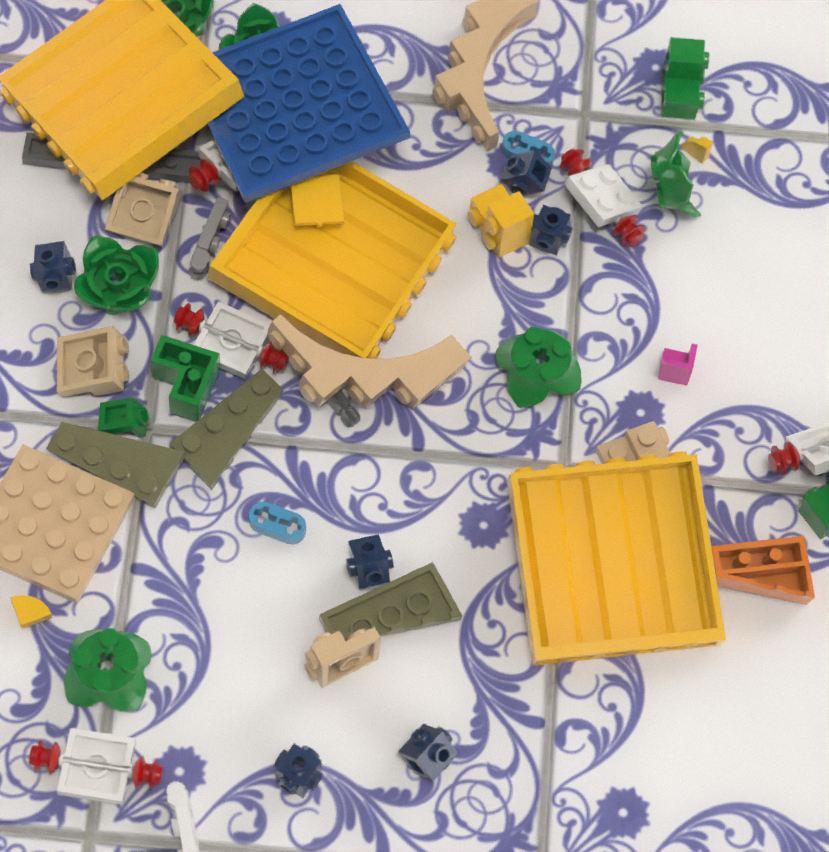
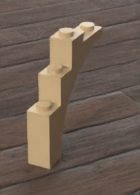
[432,0,539,152]
[267,314,472,410]

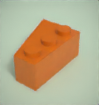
[711,536,815,605]

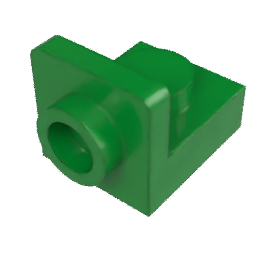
[98,397,149,437]

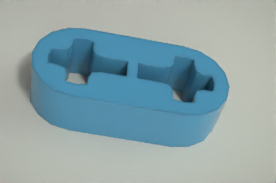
[501,131,555,167]
[249,502,306,545]

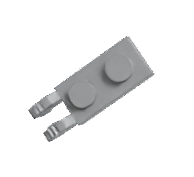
[189,197,231,281]

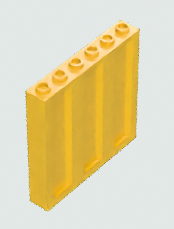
[0,0,245,201]
[208,161,457,359]
[507,451,726,666]

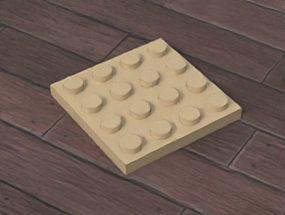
[0,444,135,604]

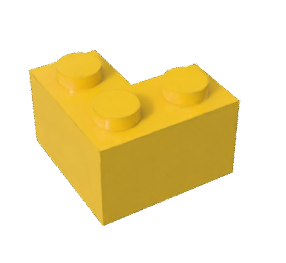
[468,184,534,258]

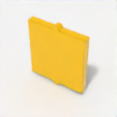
[290,174,344,227]

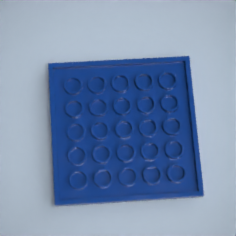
[206,4,411,203]

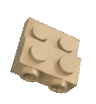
[105,173,182,247]
[57,326,129,397]
[596,421,670,464]
[304,627,381,688]

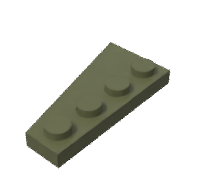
[170,369,283,490]
[46,422,186,508]
[319,562,462,641]

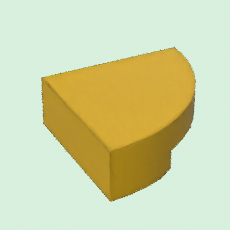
[680,136,713,164]
[10,595,52,629]

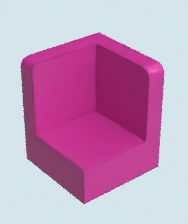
[658,343,698,386]

